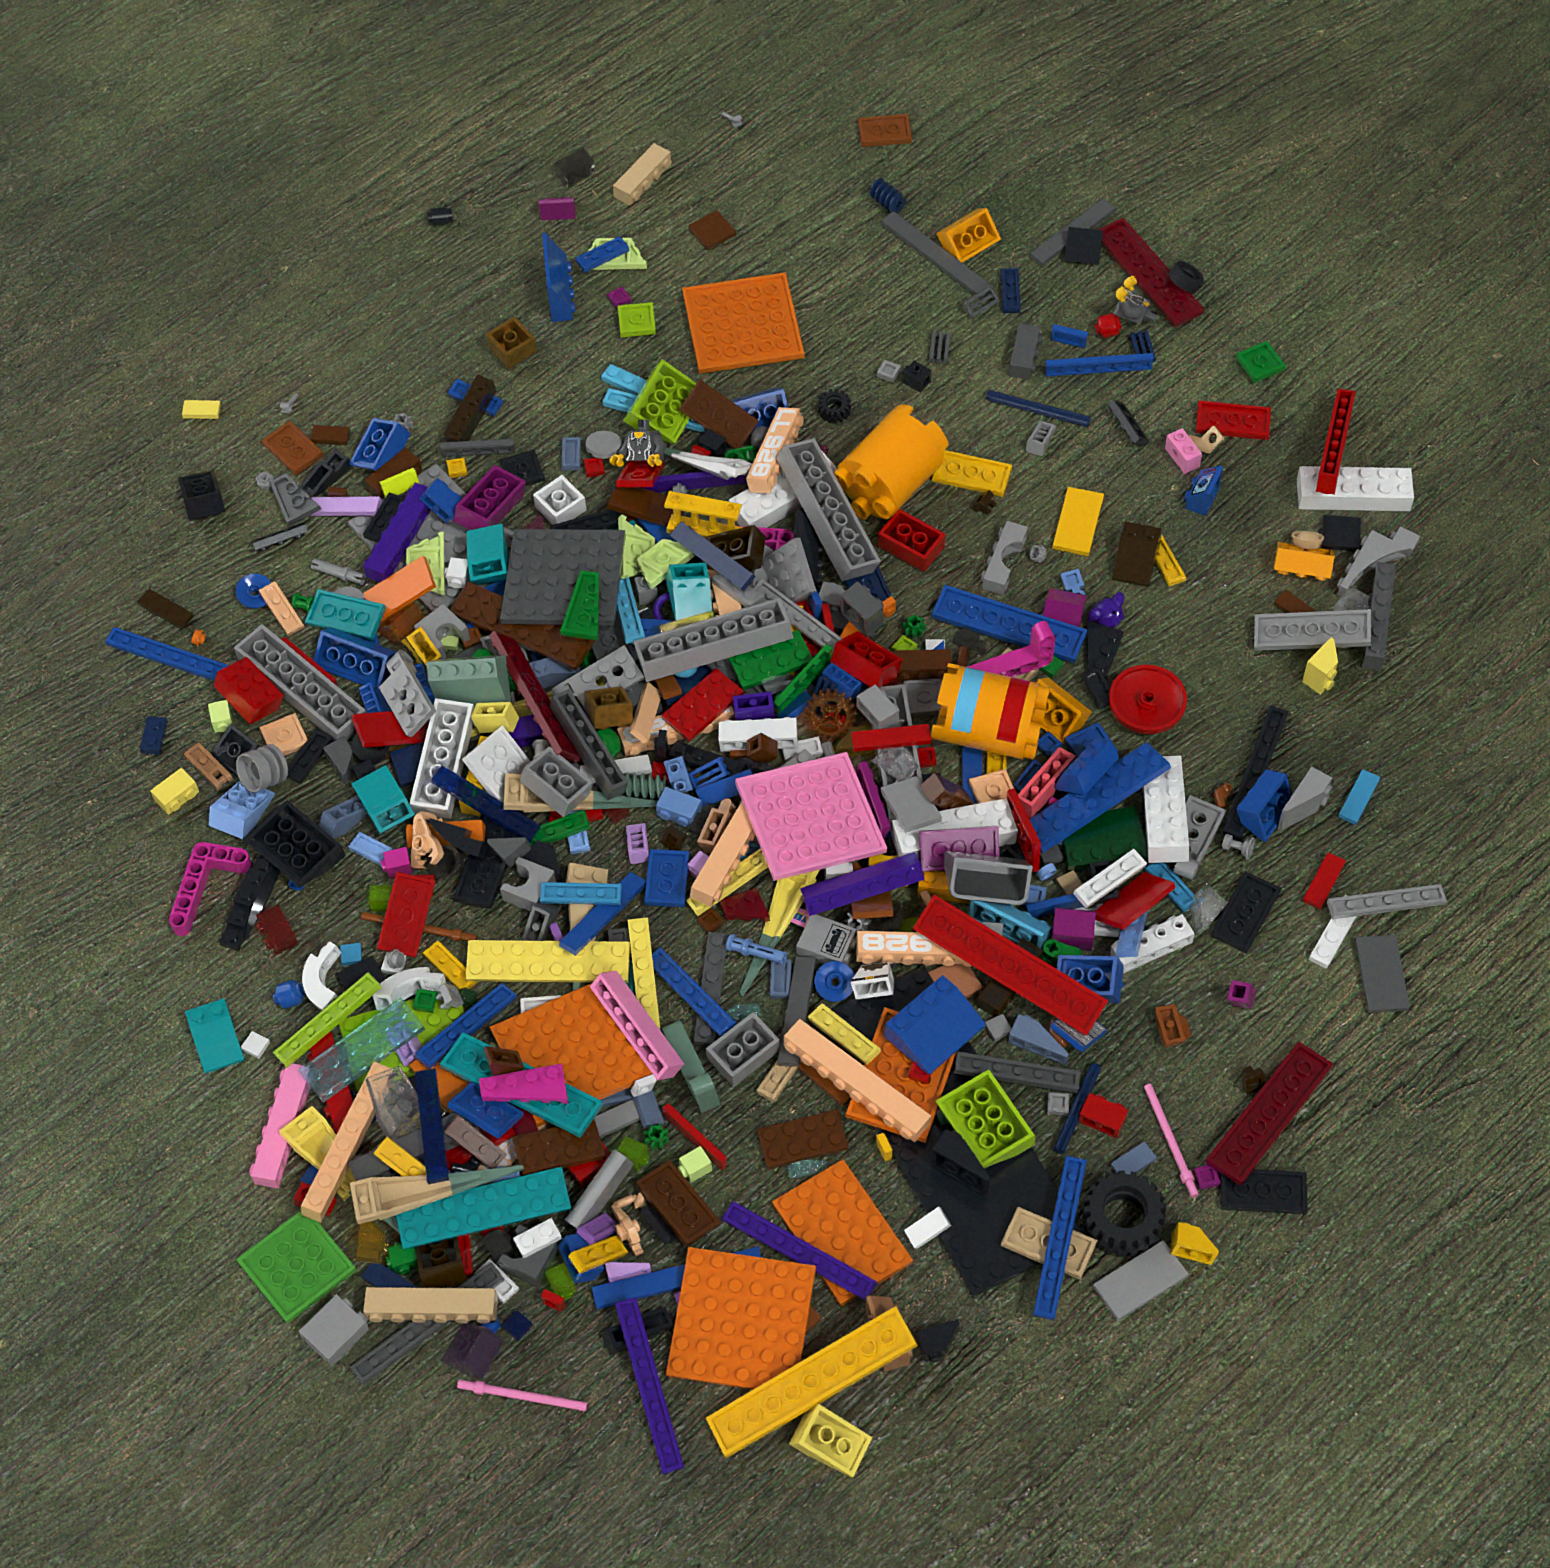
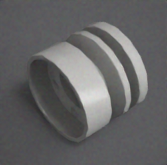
[236,744,288,793]

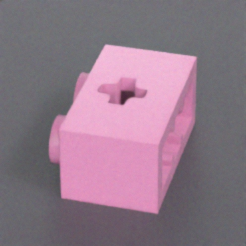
[1165,428,1202,474]

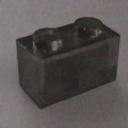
[554,148,595,187]

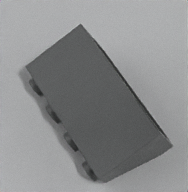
[944,851,1033,905]

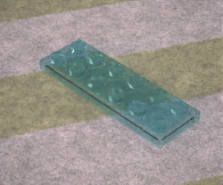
[299,997,425,1103]

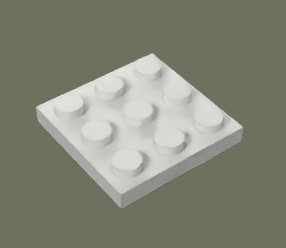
[462,725,531,805]

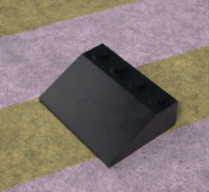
[244,800,346,888]

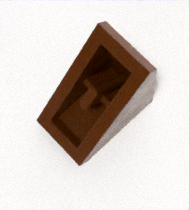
[484,1046,524,1076]

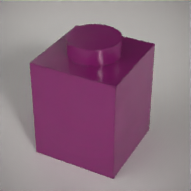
[1227,980,1257,1010]

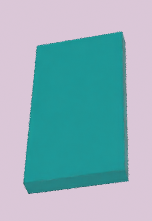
[305,589,386,641]

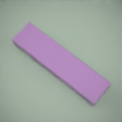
[310,497,382,516]

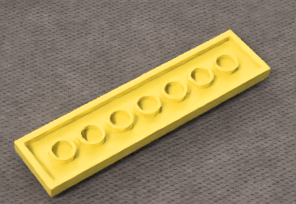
[466,940,630,983]

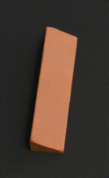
[406,820,486,849]

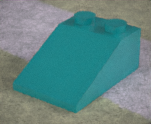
[185,998,245,1074]

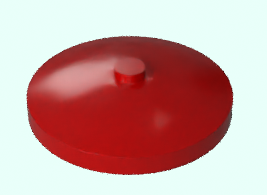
[1109,665,1187,734]

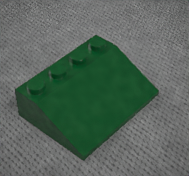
[1062,806,1148,873]

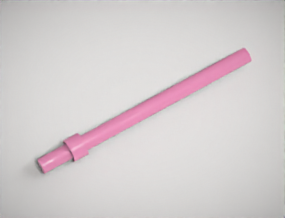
[1144,1084,1199,1198]
[457,1379,588,1411]

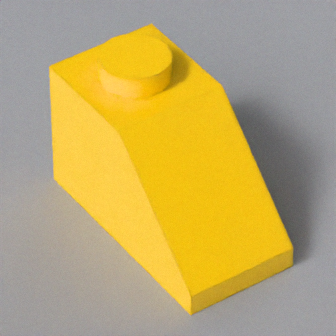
[1170,1222,1219,1265]

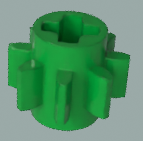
[902,614,926,639]
[644,1124,669,1151]

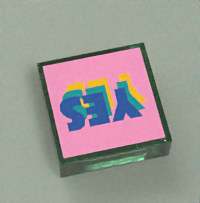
[789,907,810,931]

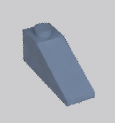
[529,658,583,688]
[319,796,368,839]
[1008,1014,1069,1066]

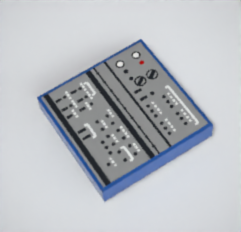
[1050,1019,1107,1052]

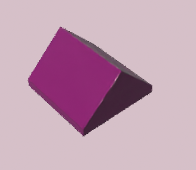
[539,197,576,220]
[1043,588,1087,627]
[1052,907,1096,951]

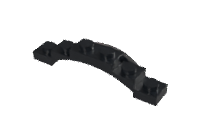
[219,855,280,951]

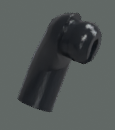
[450,1156,482,1173]

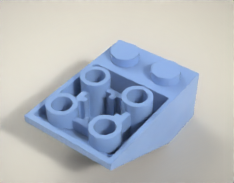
[209,781,275,839]

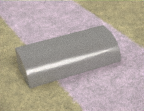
[565,1149,634,1229]

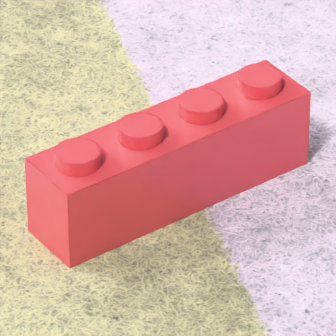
[1018,747,1076,819]

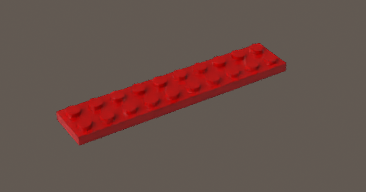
[913,895,1109,1036]

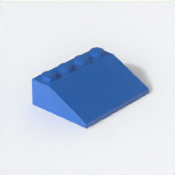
[542,233,576,322]
[884,975,986,1074]

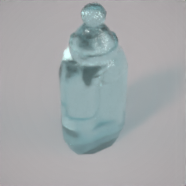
[726,1003,760,1020]
[787,1159,827,1179]

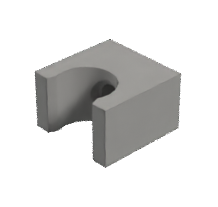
[414,604,470,659]
[500,857,556,912]

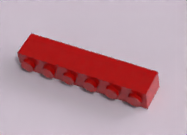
[308,1031,353,1135]

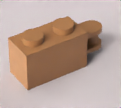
[697,798,736,854]

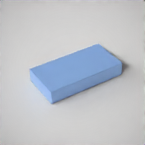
[348,832,392,866]

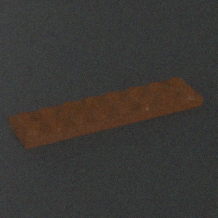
[449,581,596,671]

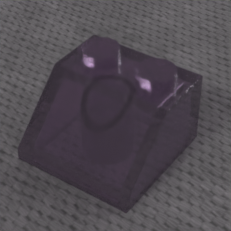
[441,1324,504,1379]

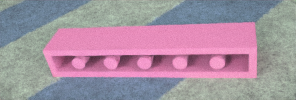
[590,971,684,1081]
[249,1063,314,1189]

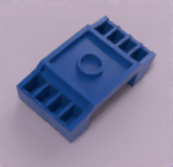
[359,663,435,713]
[822,663,869,703]

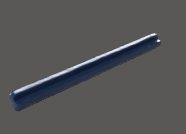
[986,390,1090,427]

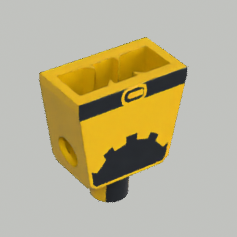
[400,626,442,667]

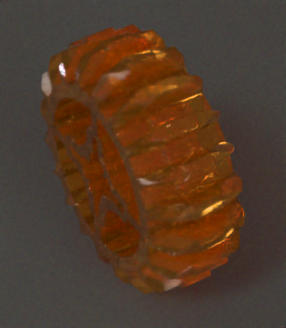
[804,688,857,740]

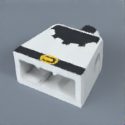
[851,962,894,999]

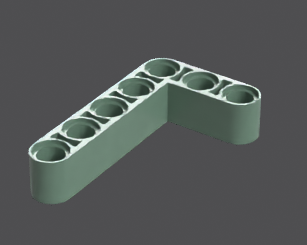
[661,1020,720,1114]

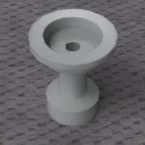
[1222,834,1255,860]

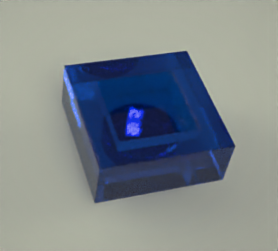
[502,1310,533,1342]

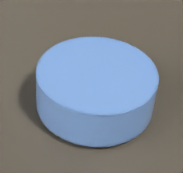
[1036,863,1057,881]

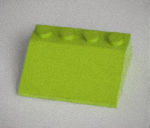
[623,359,696,444]
[936,1069,1035,1168]

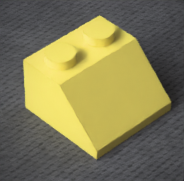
[1302,637,1338,695]

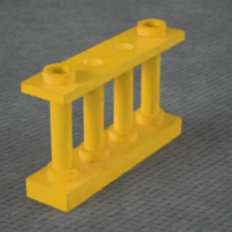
[664,491,743,540]

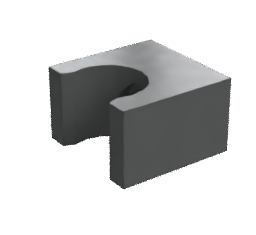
[498,1225,559,1288]

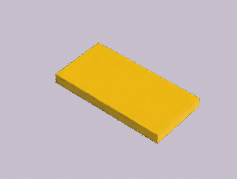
[932,450,1012,497]
[1052,487,1104,556]

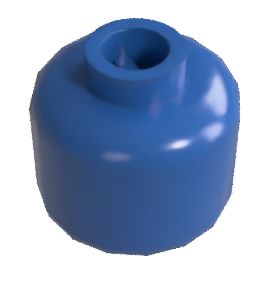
[273,980,305,1009]

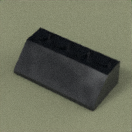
[795,510,822,592]

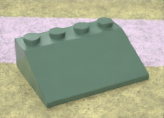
[426,655,511,708]

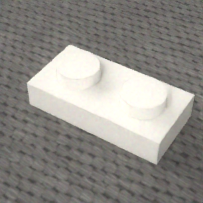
[513,1218,562,1259]

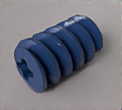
[869,178,906,213]

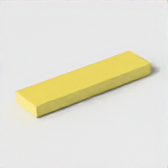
[808,1003,881,1066]

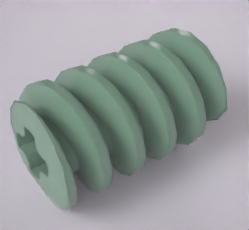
[625,772,666,799]

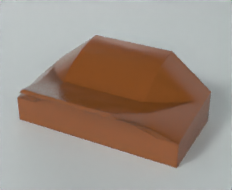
[1154,1004,1192,1048]

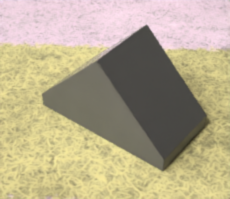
[487,837,531,868]

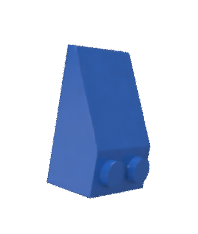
[349,418,411,471]
[1057,955,1124,1003]

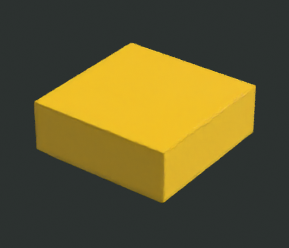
[446,457,468,478]
[876,1133,892,1161]

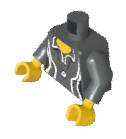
[1113,276,1158,324]
[610,420,666,467]

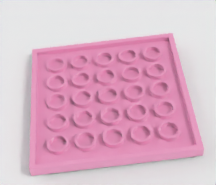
[735,752,887,881]

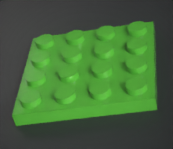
[236,1211,357,1324]

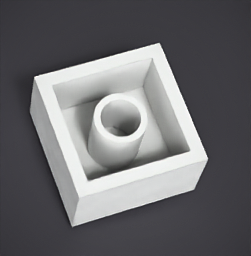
[533,475,586,525]

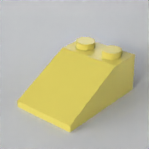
[789,1404,873,1477]

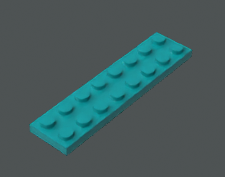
[440,1032,603,1138]
[396,1167,571,1250]

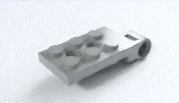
[551,645,645,710]
[379,650,437,737]
[1173,795,1226,880]

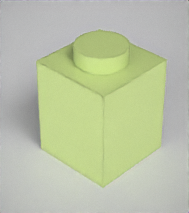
[208,700,233,733]
[678,1146,712,1183]

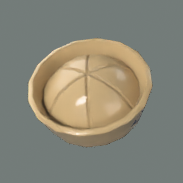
[1291,531,1324,549]

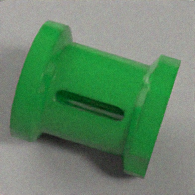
[291,592,314,612]

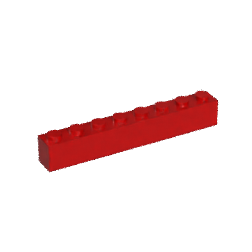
[1316,388,1356,495]

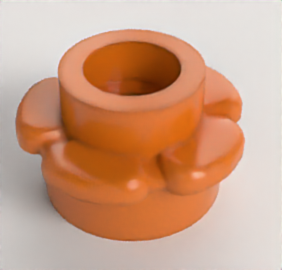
[191,629,206,647]

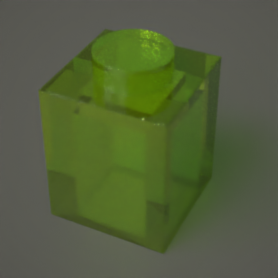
[369,885,393,912]
[617,1136,650,1172]
[545,1263,577,1300]

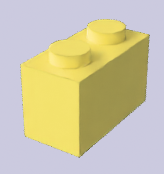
[471,702,519,733]
[150,767,199,815]

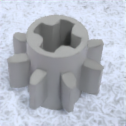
[391,413,414,432]
[844,910,871,934]

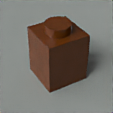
[747,733,778,763]

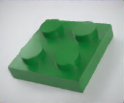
[1236,341,1286,383]

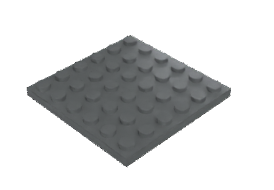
[500,529,626,625]

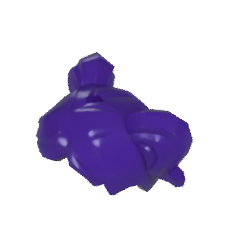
[1088,592,1125,628]

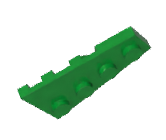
[560,570,600,641]
[773,644,832,714]

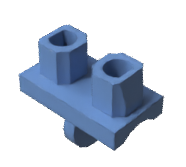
[664,756,693,793]

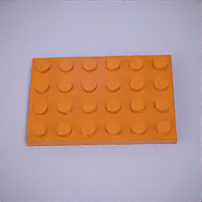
[846,1007,957,1143]
[772,1159,913,1307]

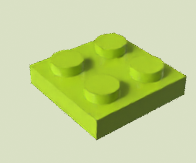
[618,302,656,337]

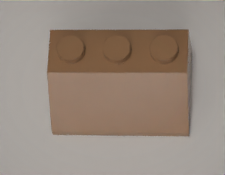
[866,1296,913,1372]

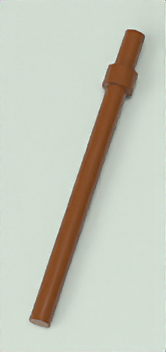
[361,911,478,942]

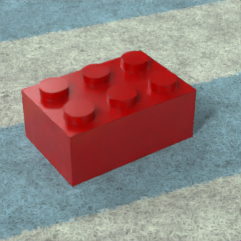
[878,509,946,572]
[830,631,903,688]
[213,657,284,725]

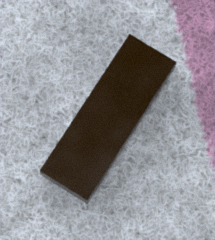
[137,589,194,630]

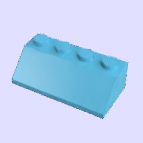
[969,900,1052,950]

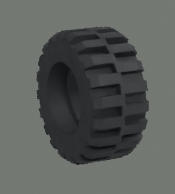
[1082,1170,1166,1257]

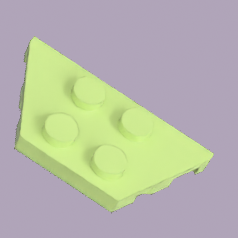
[580,238,647,270]
[618,515,655,579]
[406,532,445,595]
[637,539,696,589]

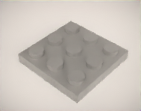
[763,538,816,603]

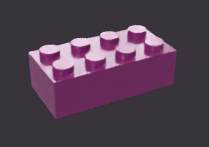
[454,465,526,530]

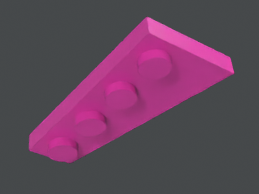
[479,1064,568,1104]

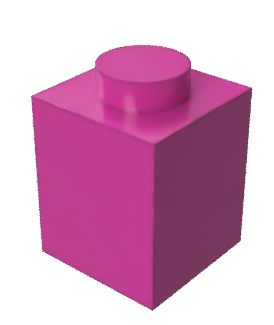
[381,847,412,878]

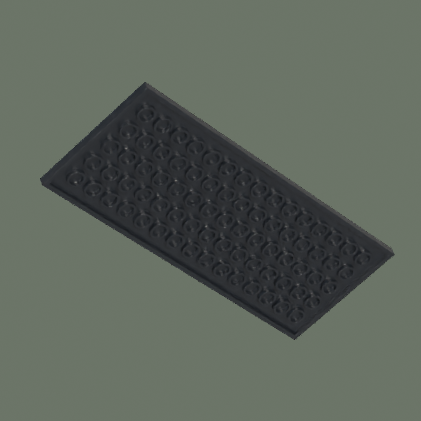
[823,966,1083,1298]

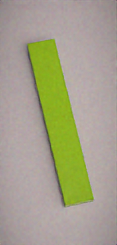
[273,972,382,1068]

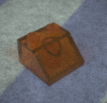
[377,603,426,645]

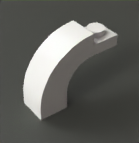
[302,941,342,1011]
[372,967,446,1012]

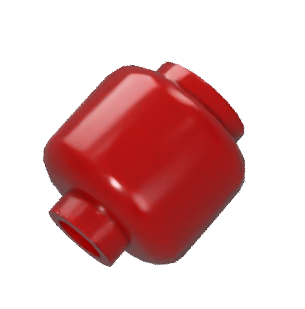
[1095,313,1122,339]

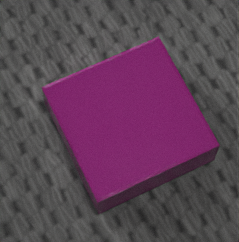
[607,287,631,309]
[1193,1165,1221,1190]

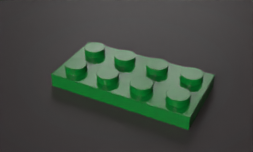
[728,630,813,691]

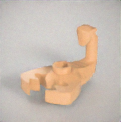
[411,811,444,869]
[611,1193,646,1257]

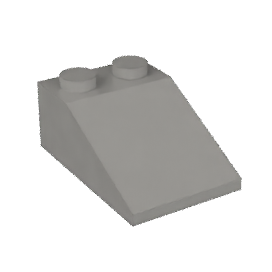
[1277,767,1333,831]

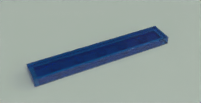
[431,765,541,843]
[415,1068,449,1185]

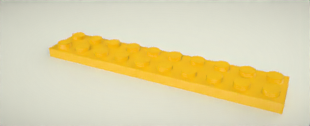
[706,1306,918,1458]

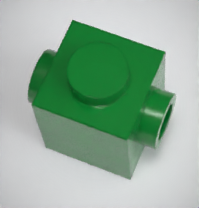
[386,1242,418,1275]

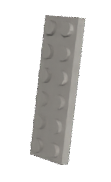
[1254,609,1371,651]

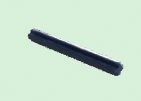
[1054,1063,1101,1154]

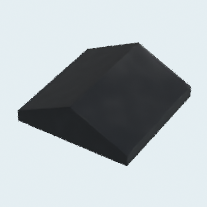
[211,724,260,777]

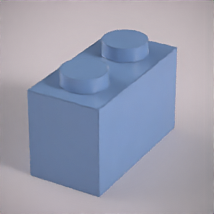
[656,787,702,828]

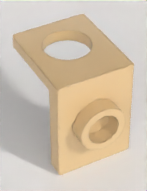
[1189,426,1224,454]

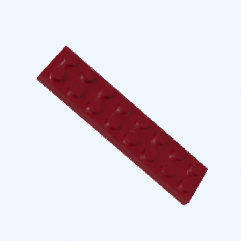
[1099,218,1204,328]
[489,630,582,762]
[1205,1041,1334,1186]

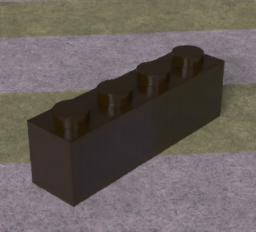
[443,374,497,442]
[976,938,1043,1017]

